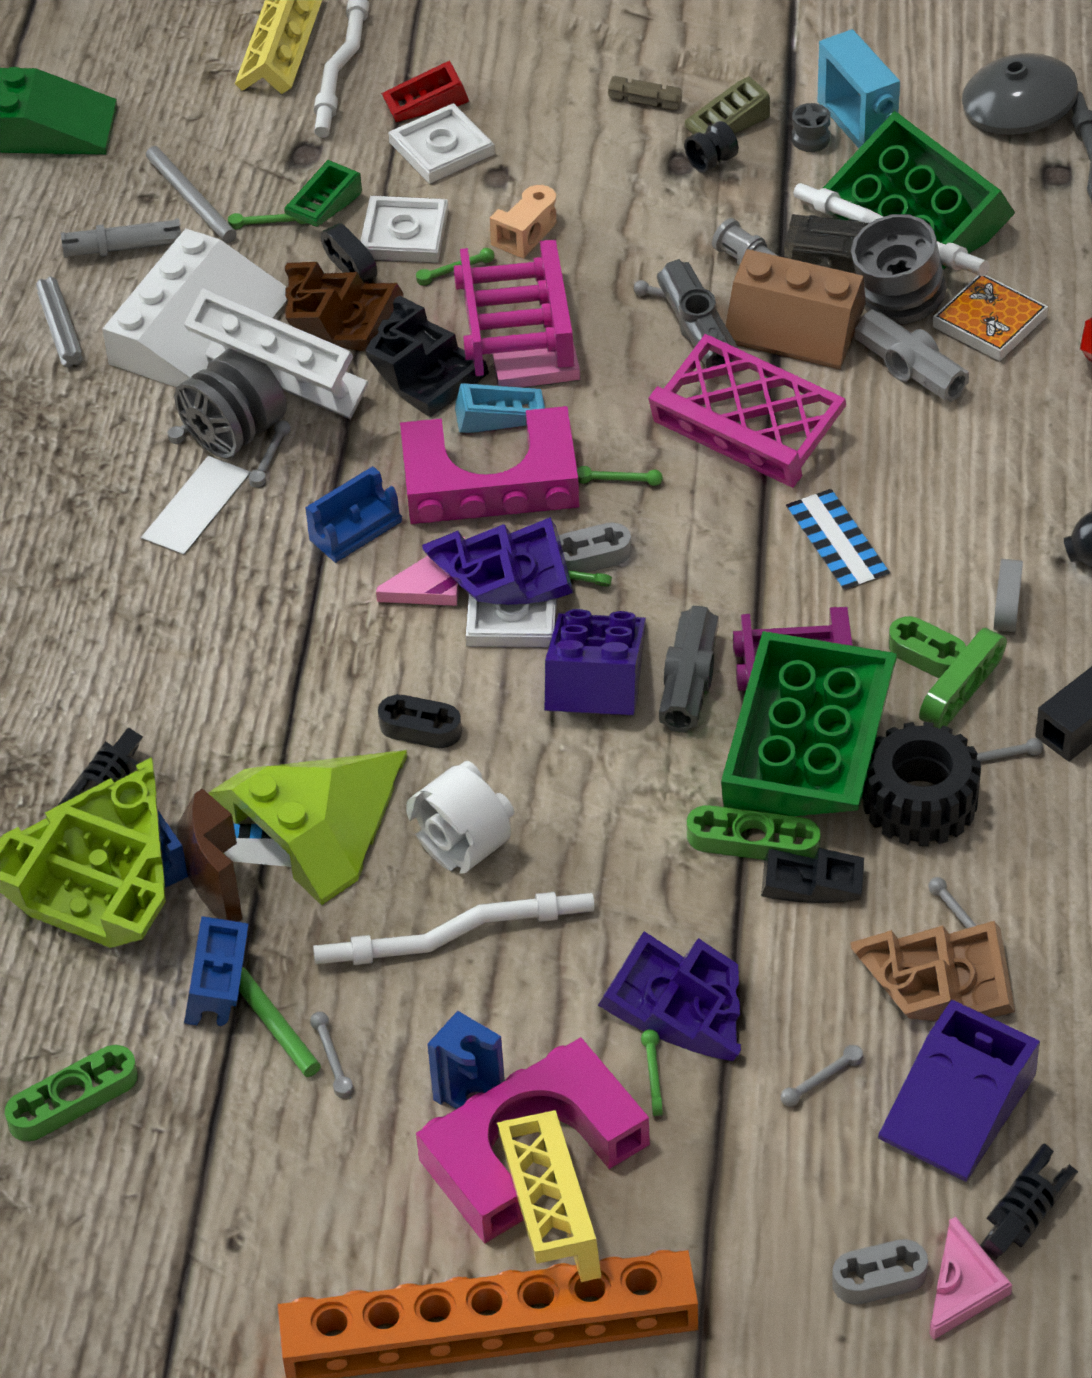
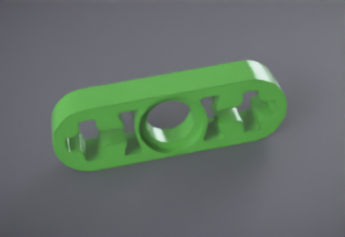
[919,627,1007,729]
[687,805,820,860]
[5,1045,138,1141]

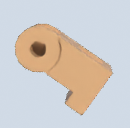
[490,185,557,259]

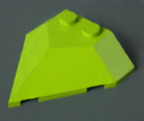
[208,750,407,905]
[0,757,166,948]

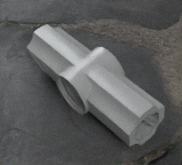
[855,309,969,402]

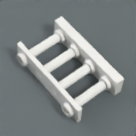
[184,288,369,420]

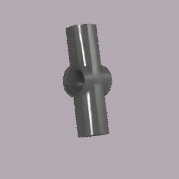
[657,259,738,368]
[659,606,719,733]

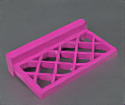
[648,334,846,488]

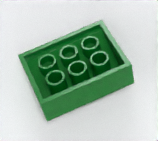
[823,110,1015,269]
[721,631,897,816]

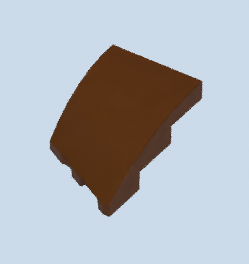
[285,262,404,351]
[176,789,243,922]

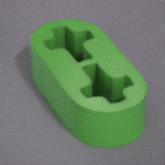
[888,616,966,678]

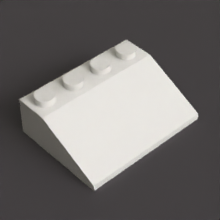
[102,228,288,387]

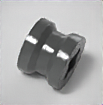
[792,103,830,152]

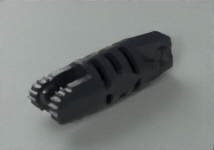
[56,727,143,807]
[980,1143,1078,1260]

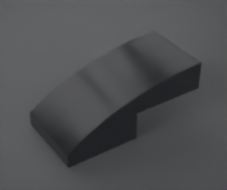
[761,848,864,903]

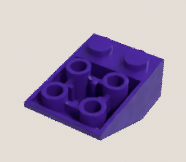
[544,609,646,715]
[878,1000,1040,1182]

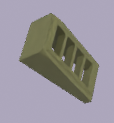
[685,76,770,134]

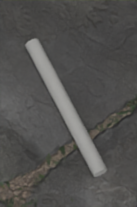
[146,146,237,243]

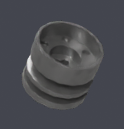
[851,214,947,324]
[174,348,287,458]

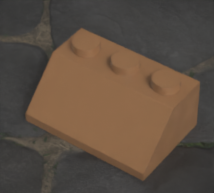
[725,249,866,370]

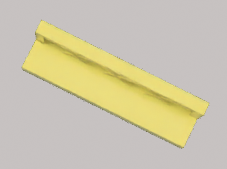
[235,0,322,94]
[497,1110,602,1282]

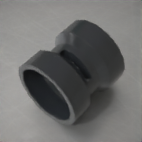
[684,121,739,173]

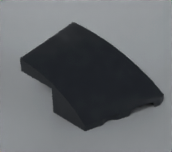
[365,295,489,417]

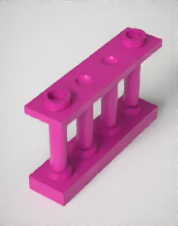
[453,239,574,376]

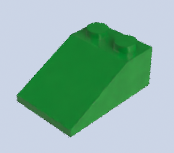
[0,67,117,155]

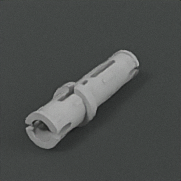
[61,218,181,258]

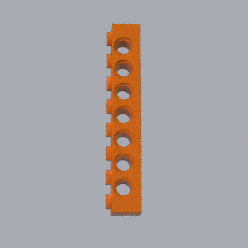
[278,1250,698,1378]

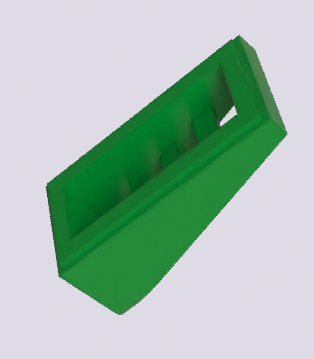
[284,160,362,227]

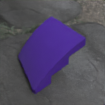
[422,517,574,605]
[598,931,741,1061]

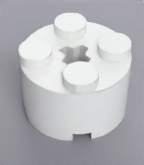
[406,761,514,873]

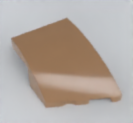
[850,921,1015,1021]

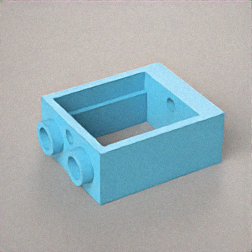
[817,29,900,148]

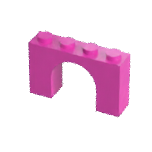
[400,406,579,524]
[416,1037,650,1244]

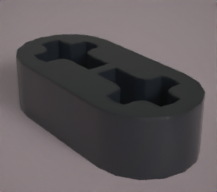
[321,223,377,283]
[378,694,462,748]

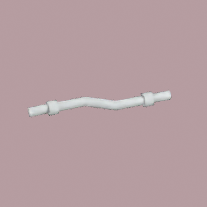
[314,0,369,138]
[793,183,990,276]
[313,892,594,965]

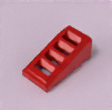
[381,60,470,122]

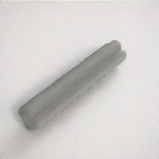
[36,276,83,368]

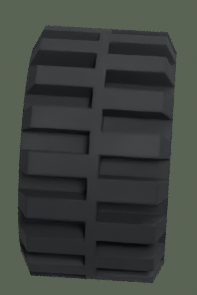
[862,722,981,846]

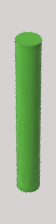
[239,967,321,1077]

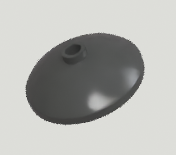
[962,53,1078,135]

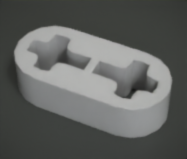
[559,523,631,573]
[993,559,1023,633]
[832,1239,928,1304]

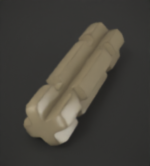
[608,76,682,110]

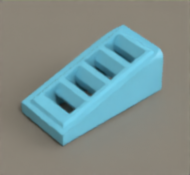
[455,383,545,433]

